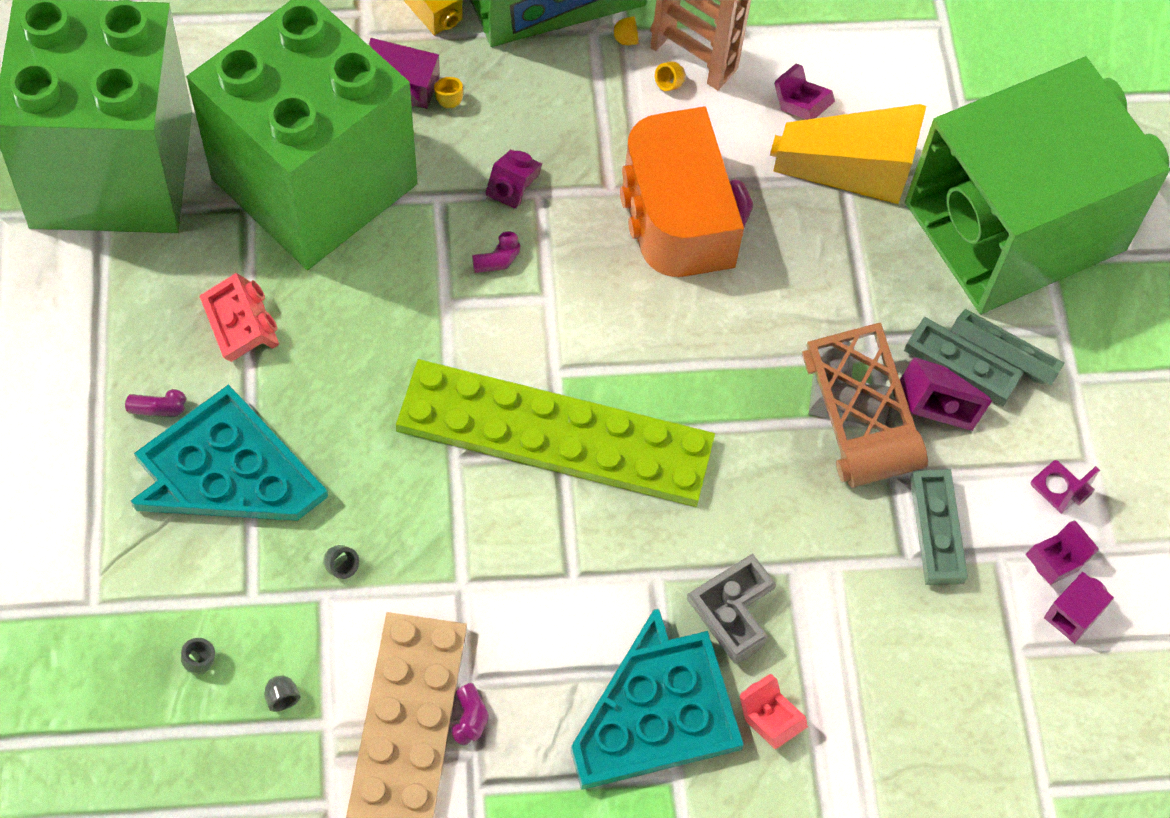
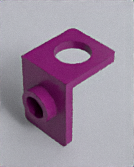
[1030,460,1100,514]

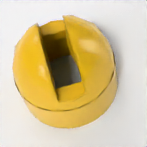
[614,16,639,46]
[654,61,686,91]
[434,77,464,108]

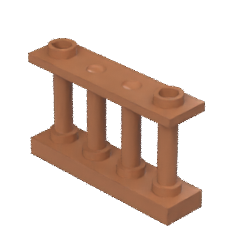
[650,0,751,91]

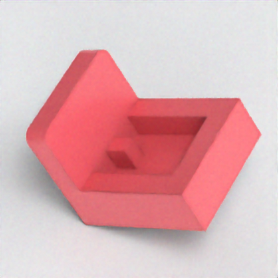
[739,674,808,750]

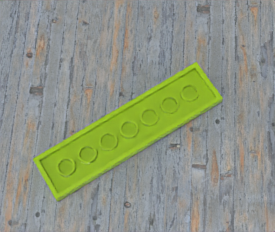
[396,359,715,507]

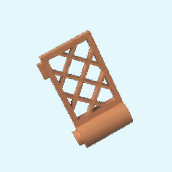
[801,322,928,488]

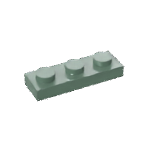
[950,309,1065,385]
[904,316,1024,407]
[910,469,968,585]

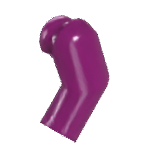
[730,179,753,228]

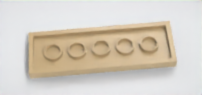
[346,612,467,818]

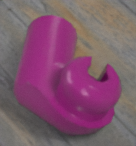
[472,231,521,273]
[125,389,187,417]
[452,683,489,745]

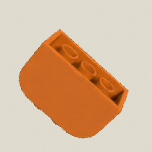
[620,106,744,277]

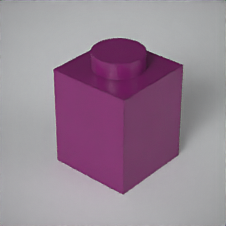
[1043,571,1114,644]

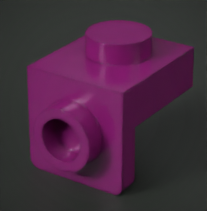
[774,63,835,120]
[485,149,543,209]
[1025,520,1099,585]

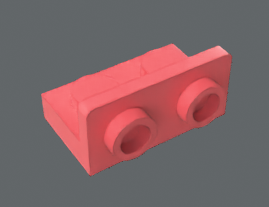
[200,273,279,362]

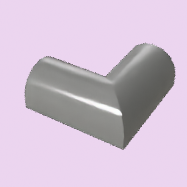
[808,341,891,425]
[687,553,777,664]

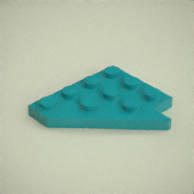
[130,384,328,521]
[571,609,744,790]

